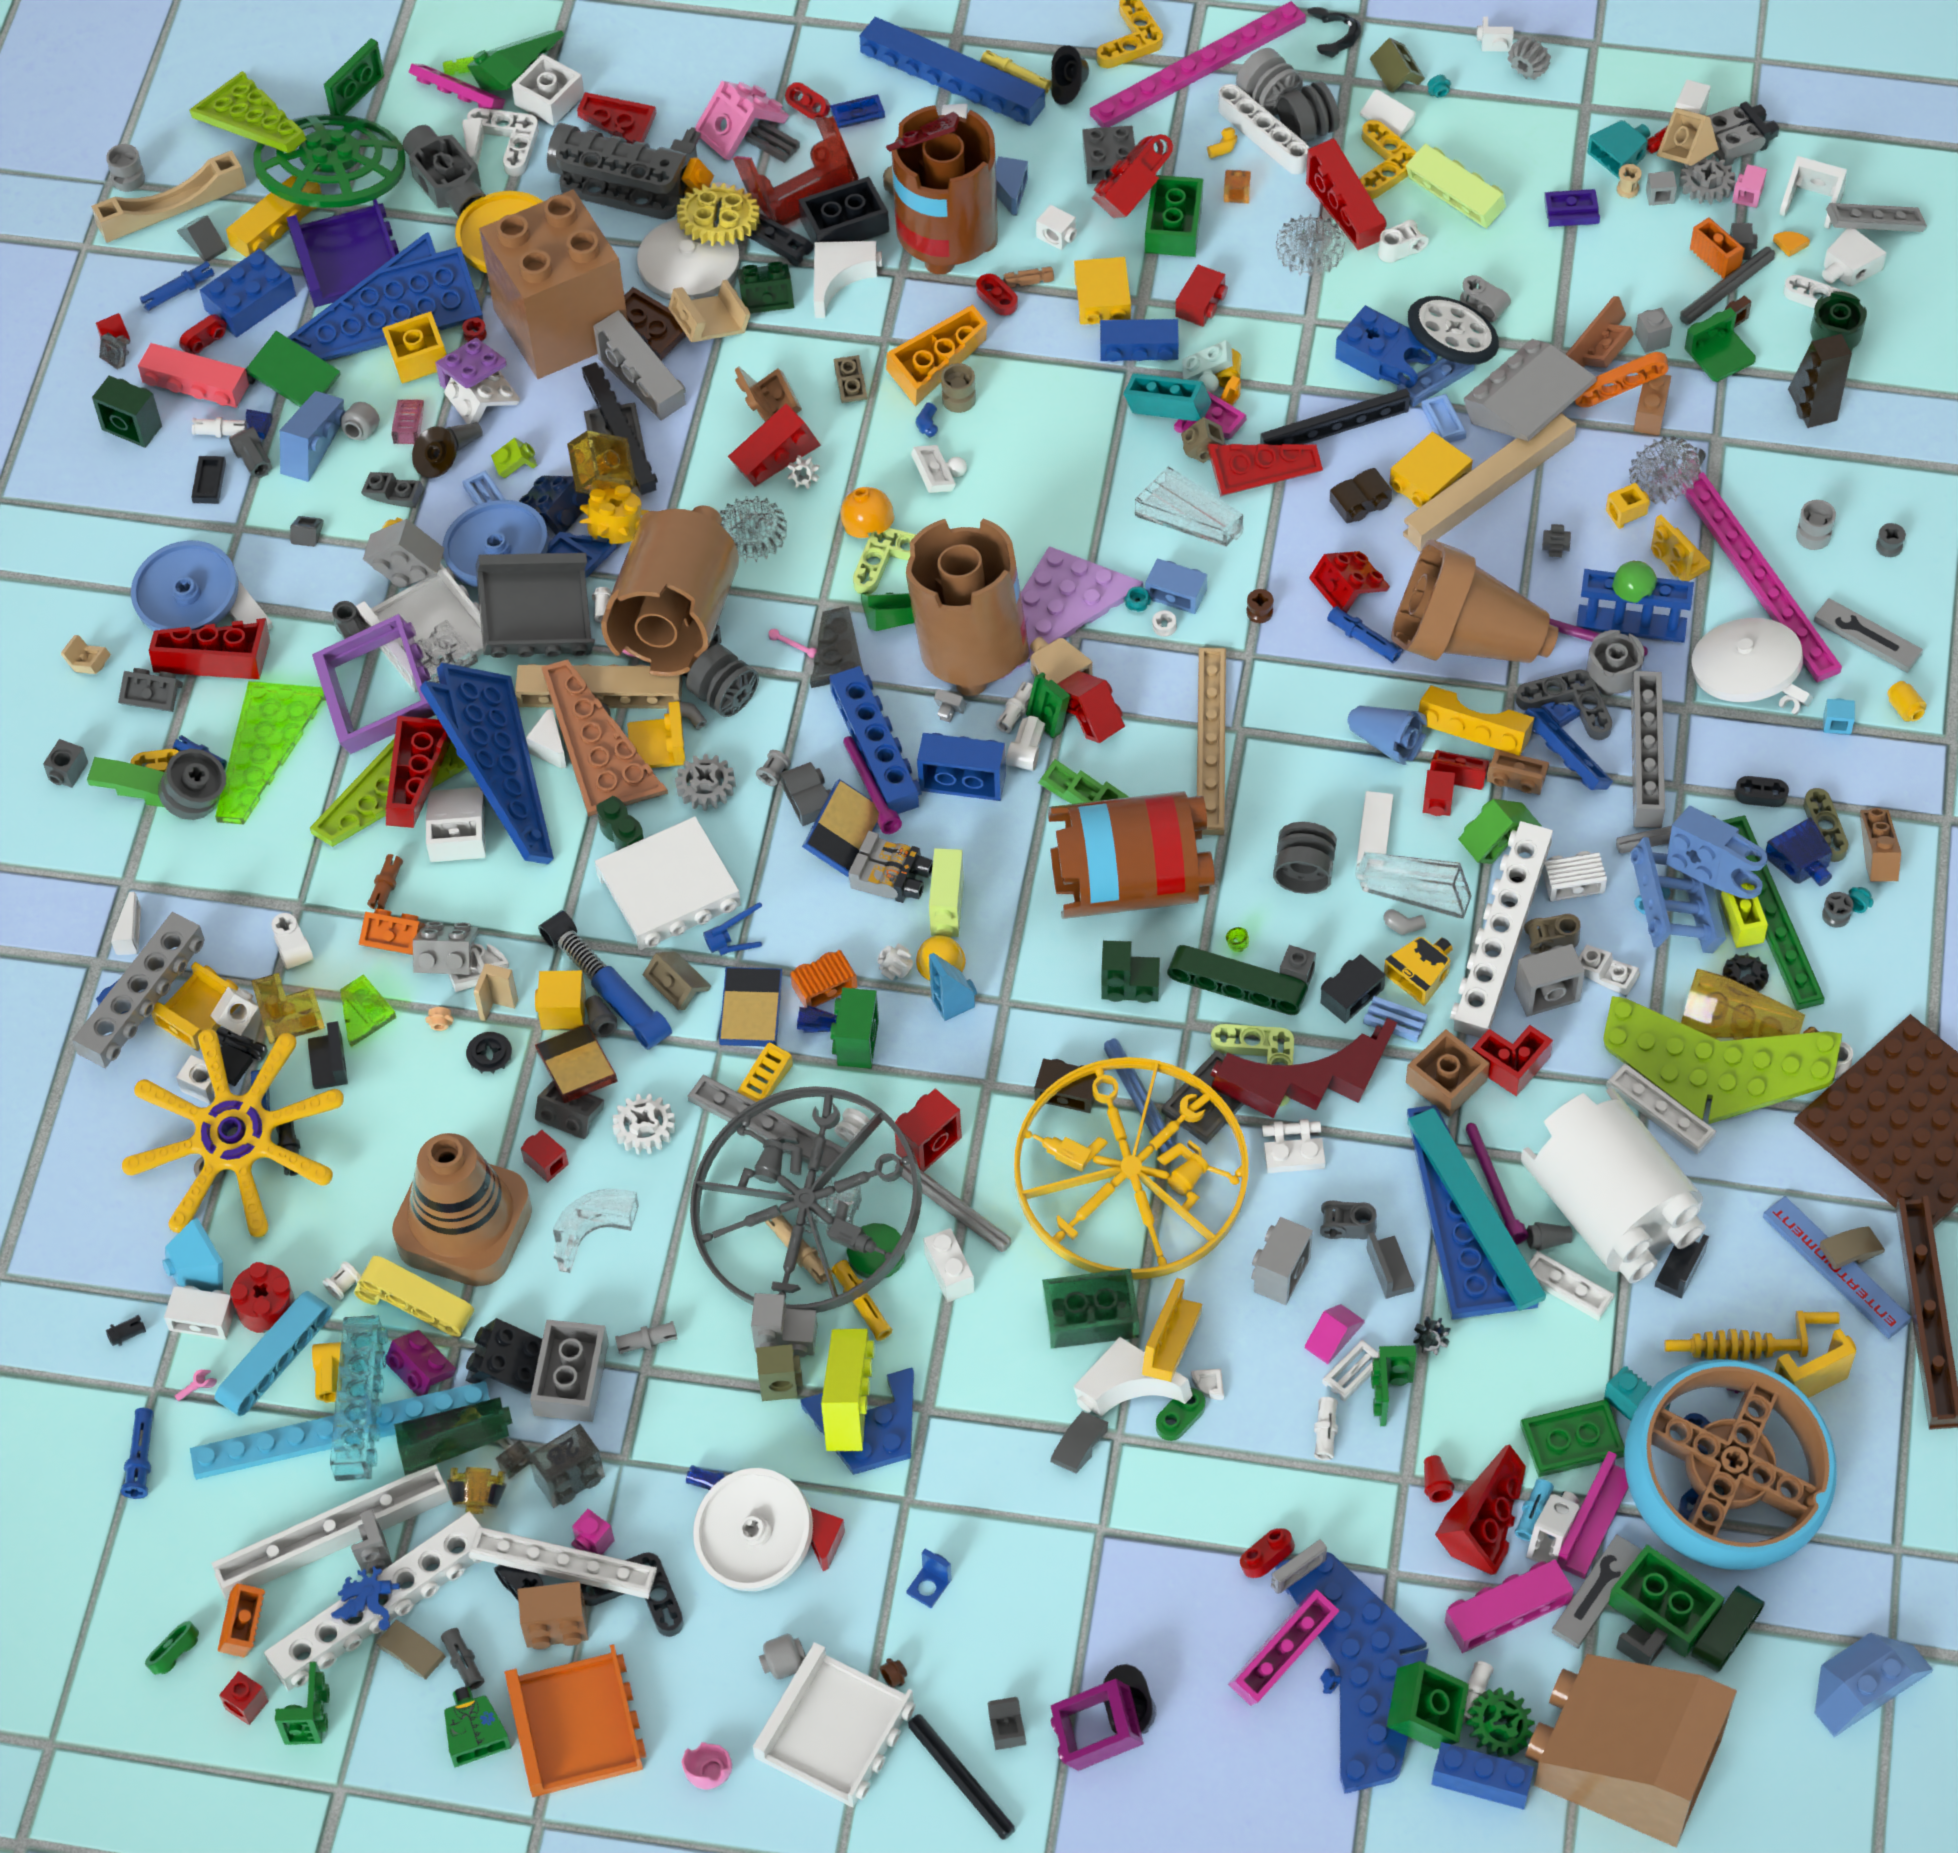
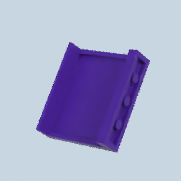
[286,199,399,308]

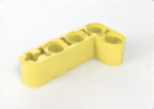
[354,1256,474,1337]

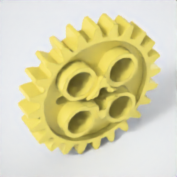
[677,183,759,246]

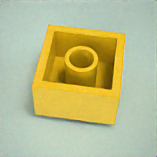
[382,311,447,384]

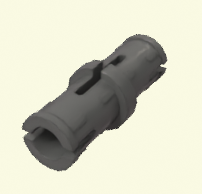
[441,1628,484,1690]

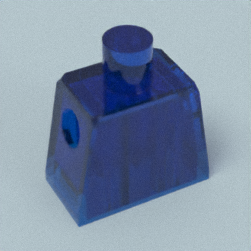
[1765,817,1832,886]

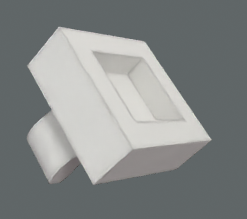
[1779,684,1814,715]

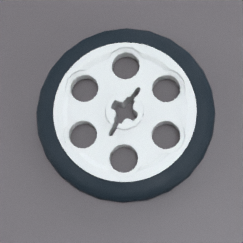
[1408,296,1499,365]

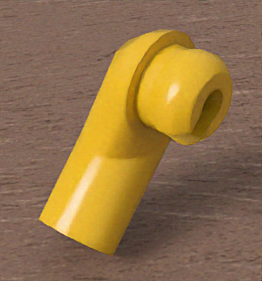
[1207,127,1237,158]

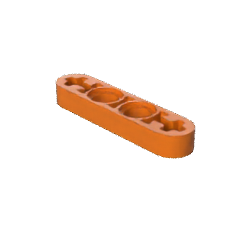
[1575,352,1669,407]

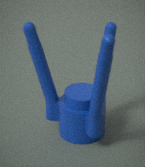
[703,902,762,956]

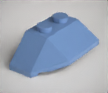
[1814,1632,1933,1738]

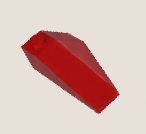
[1435,1445,1526,1575]

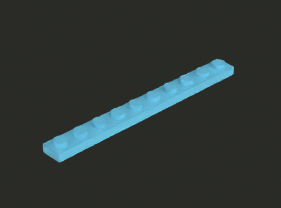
[190,1381,492,1480]

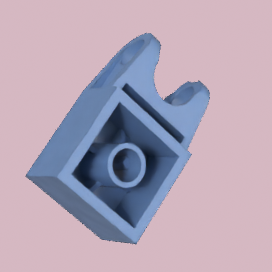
[1666,805,1767,899]

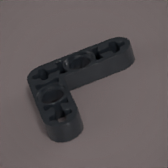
[580,1552,684,1637]

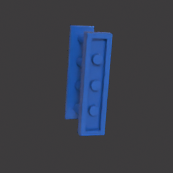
[1576,569,1694,643]

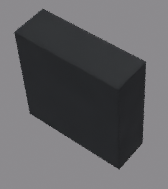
[221,1043,253,1086]

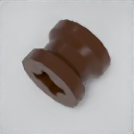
[1246,589,1274,623]

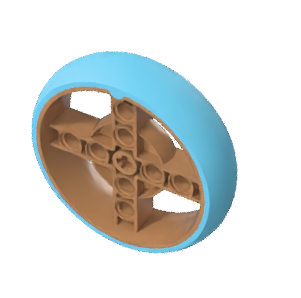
[1624,1359,1837,1570]

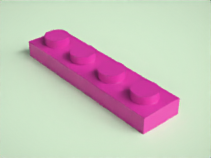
[408,63,506,109]

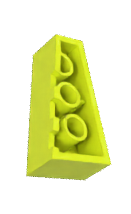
[821,1329,875,1451]

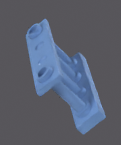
[1630,837,1726,954]

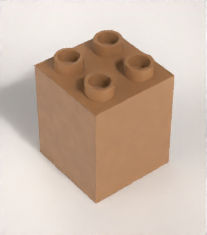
[479,189,628,379]

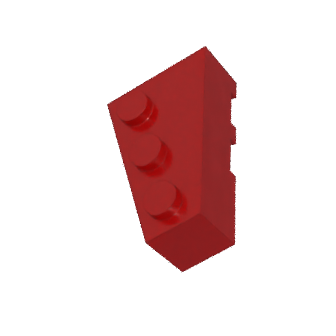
[728,404,821,487]

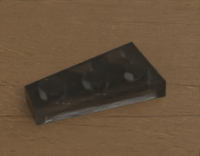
[810,606,864,688]

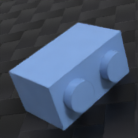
[1145,558,1207,614]

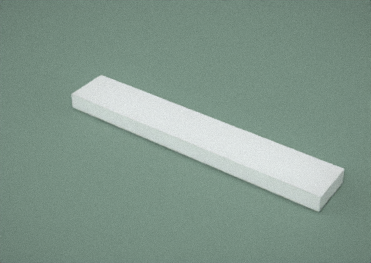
[469,1526,657,1599]

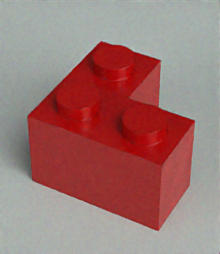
[1057,671,1125,743]
[1472,1025,1553,1097]

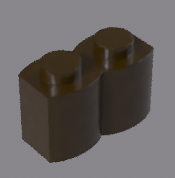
[1330,468,1392,523]

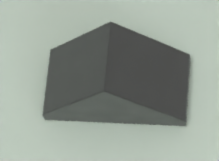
[177,215,227,262]

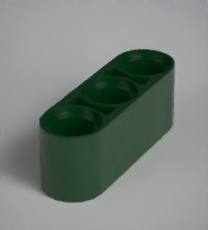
[1691,1585,1765,1673]

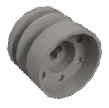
[1236,48,1303,116]

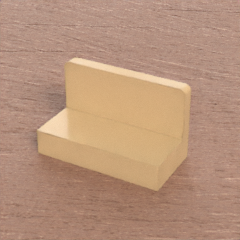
[474,963,518,1021]

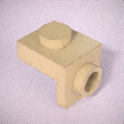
[61,635,111,674]

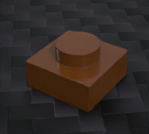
[1725,295,1752,328]

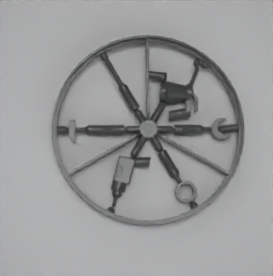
[690,1086,922,1313]

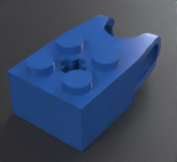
[1335,305,1438,388]

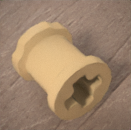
[1616,164,1642,198]

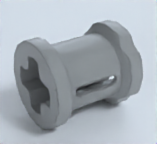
[756,750,791,786]

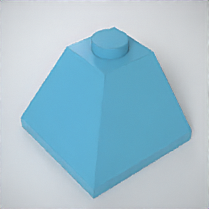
[162,1218,223,1292]

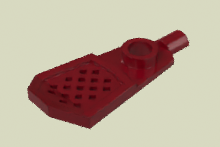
[886,111,960,152]

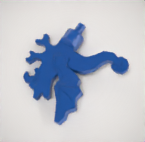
[331,1566,400,1630]

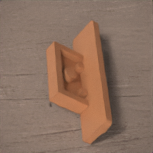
[1565,296,1634,368]

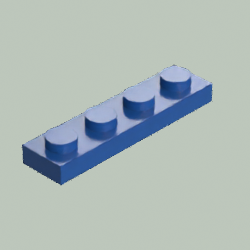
[1524,708,1613,790]

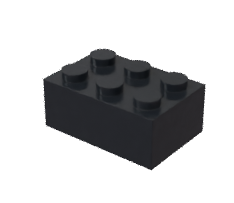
[798,176,889,248]

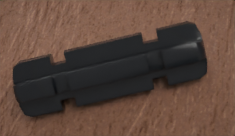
[216,1027,268,1061]

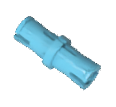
[1515,1479,1554,1541]

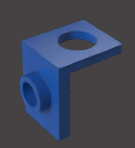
[906,1548,952,1608]

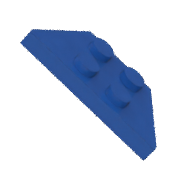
[547,532,617,579]

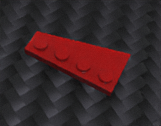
[1207,444,1323,496]

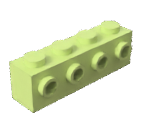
[1406,144,1506,229]

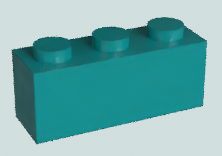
[1123,373,1212,421]

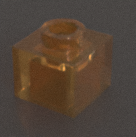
[1224,170,1251,204]

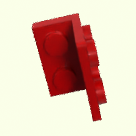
[1309,551,1390,613]

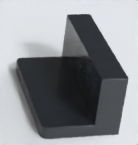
[308,1021,348,1089]
[1654,1234,1709,1299]

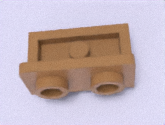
[1486,749,1549,795]

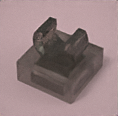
[99,333,130,370]

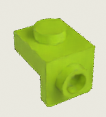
[491,437,537,478]

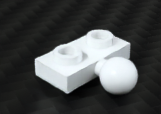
[911,445,967,493]

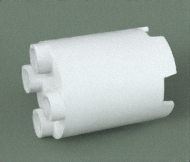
[1521,1087,1706,1283]

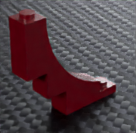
[1210,1018,1397,1118]

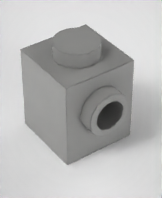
[1635,307,1673,353]

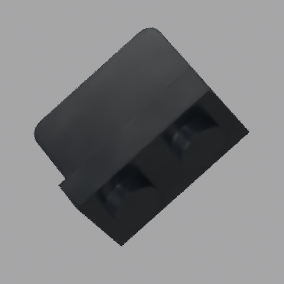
[465,1318,542,1394]

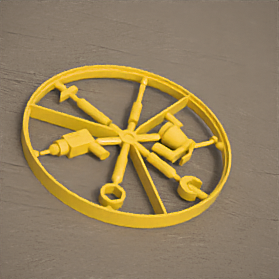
[1014,1057,1249,1280]

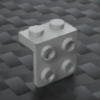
[413,922,478,975]

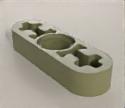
[1803,788,1848,862]

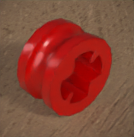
[462,318,487,342]

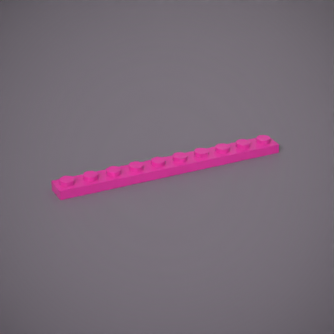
[1090,1,1306,128]
[1679,472,1842,683]

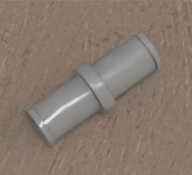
[615,1321,678,1354]

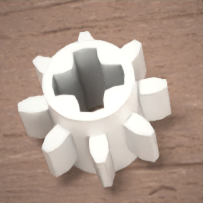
[787,455,820,489]
[877,943,913,980]

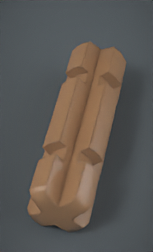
[1003,266,1054,288]

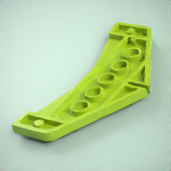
[1603,996,1842,1125]

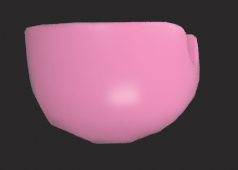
[681,1742,733,1790]

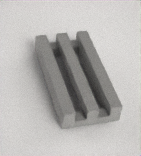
[1271,1539,1327,1594]

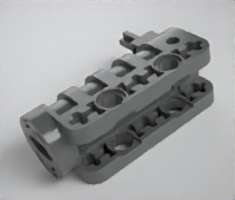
[547,123,701,220]

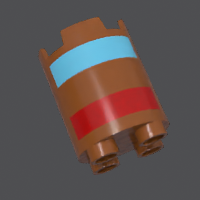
[891,105,998,275]
[1048,791,1215,919]

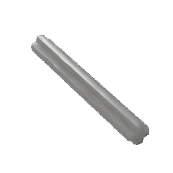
[895,1159,1012,1252]

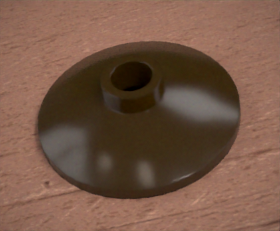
[412,426,457,478]

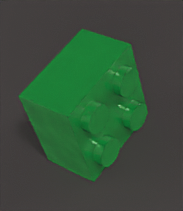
[830,987,879,1069]
[1387,1661,1469,1749]

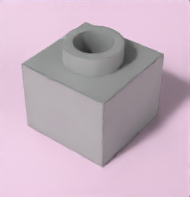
[1646,171,1677,206]

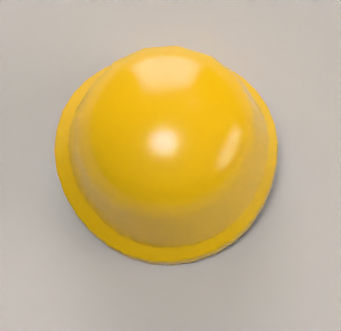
[916,935,966,981]

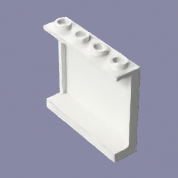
[355,563,483,692]
[595,816,741,951]
[753,1642,916,1808]

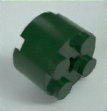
[1810,292,1867,352]

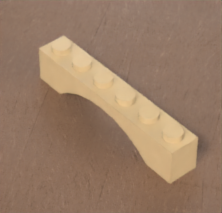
[91,150,246,243]

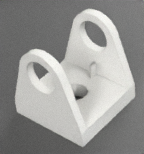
[1780,156,1847,229]

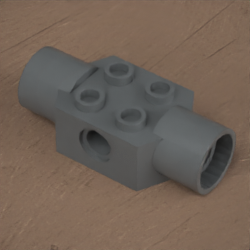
[402,125,486,217]

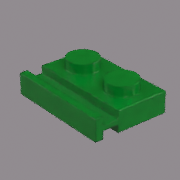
[1026,672,1070,738]

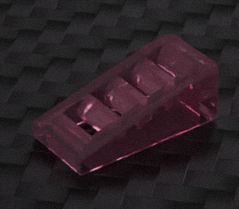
[391,400,424,444]

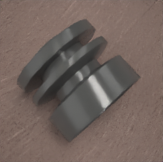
[1277,81,1340,143]
[686,645,759,717]
[1273,822,1337,894]

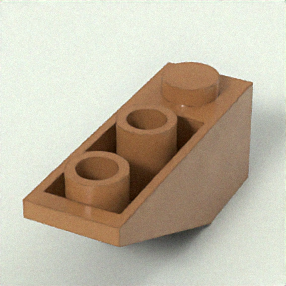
[1860,808,1901,882]

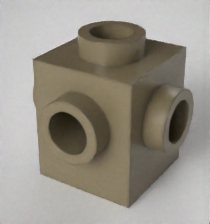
[1181,417,1226,463]

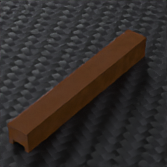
[1895,1196,1958,1430]

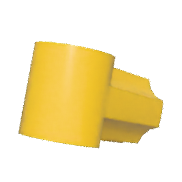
[312,1342,346,1403]

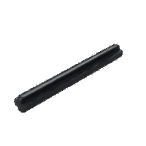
[908,1714,1015,1840]

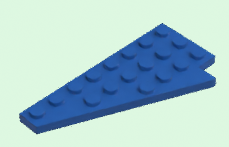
[287,232,483,362]
[420,662,554,864]

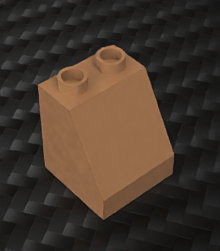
[1525,1654,1737,1847]

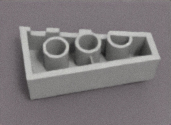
[594,310,686,420]

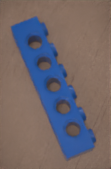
[829,666,922,814]

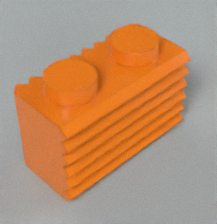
[1690,217,1745,278]
[790,950,858,1011]
[217,1584,265,1658]

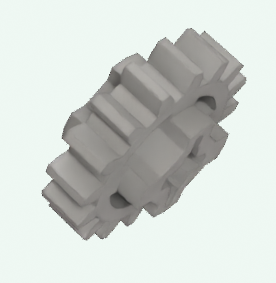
[1679,156,1735,205]
[675,754,736,811]

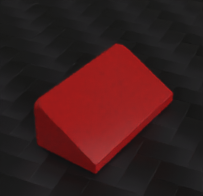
[1430,750,1490,790]

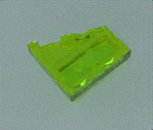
[340,974,397,1047]

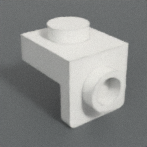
[1477,16,1513,52]

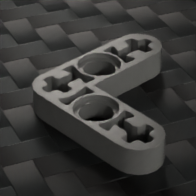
[1516,669,1612,740]

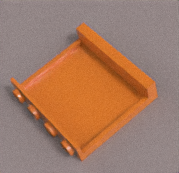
[504,1644,647,1797]

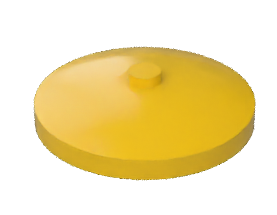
[455,191,543,273]

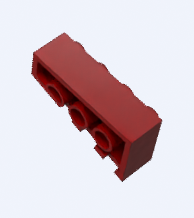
[1306,138,1387,251]
[386,716,451,828]

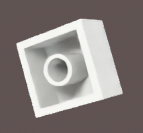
[512,54,584,126]

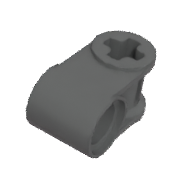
[1320,1200,1377,1240]

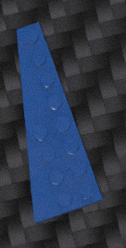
[1407,1105,1539,1320]

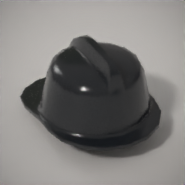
[1051,45,1089,105]
[1103,1664,1156,1734]

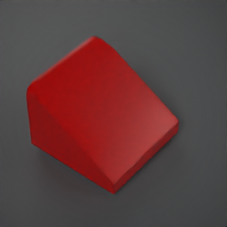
[96,313,130,351]

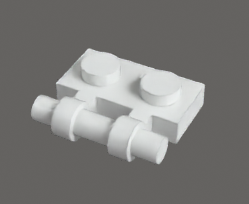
[1262,1119,1326,1173]

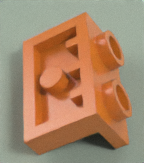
[358,908,425,955]

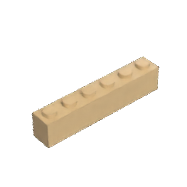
[515,664,683,709]

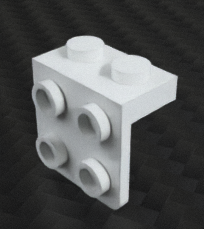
[444,370,520,424]

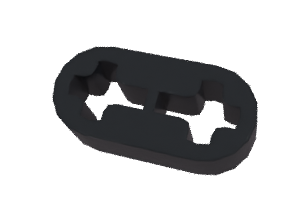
[1734,776,1789,807]

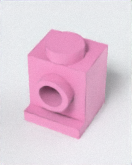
[1732,164,1767,208]

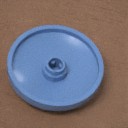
[442,500,549,587]
[131,540,239,631]

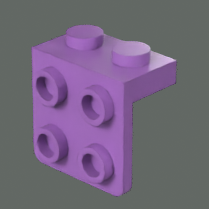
[435,338,507,389]

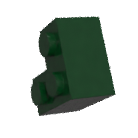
[1101,940,1160,1003]

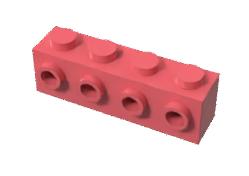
[138,343,249,408]

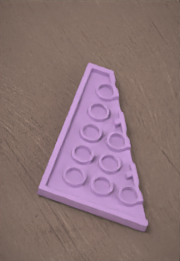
[1000,546,1143,679]

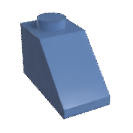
[996,156,1028,216]

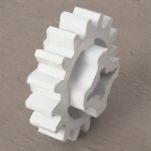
[612,1094,675,1154]

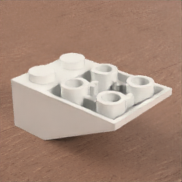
[426,787,486,862]

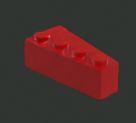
[148,618,270,680]

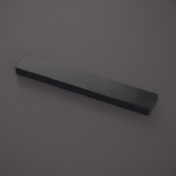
[1260,388,1410,445]

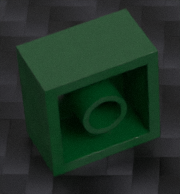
[92,375,162,448]

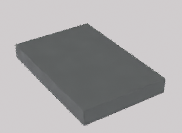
[1161,1050,1244,1145]

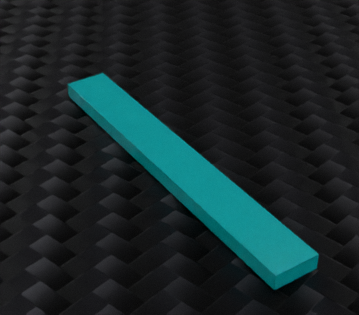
[1407,1108,1546,1311]

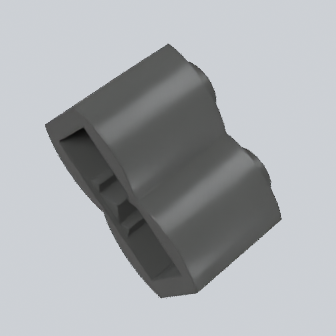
[780,762,831,826]

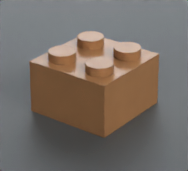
[1405,1029,1490,1117]
[518,1581,589,1650]

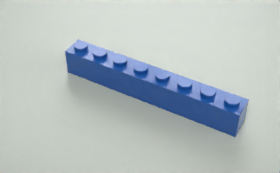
[859,16,1045,126]

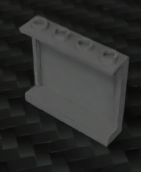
[475,553,595,658]

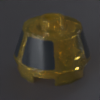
[446,1467,507,1514]

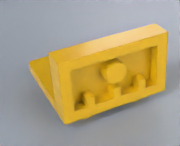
[1651,515,1711,581]
[627,701,685,768]

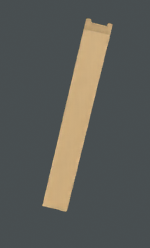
[1403,413,1576,552]

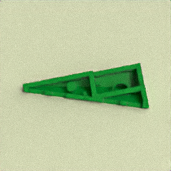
[861,592,914,631]

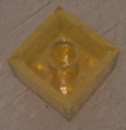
[567,431,636,494]

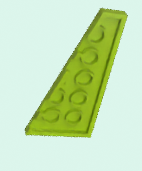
[189,70,306,153]
[310,738,468,847]

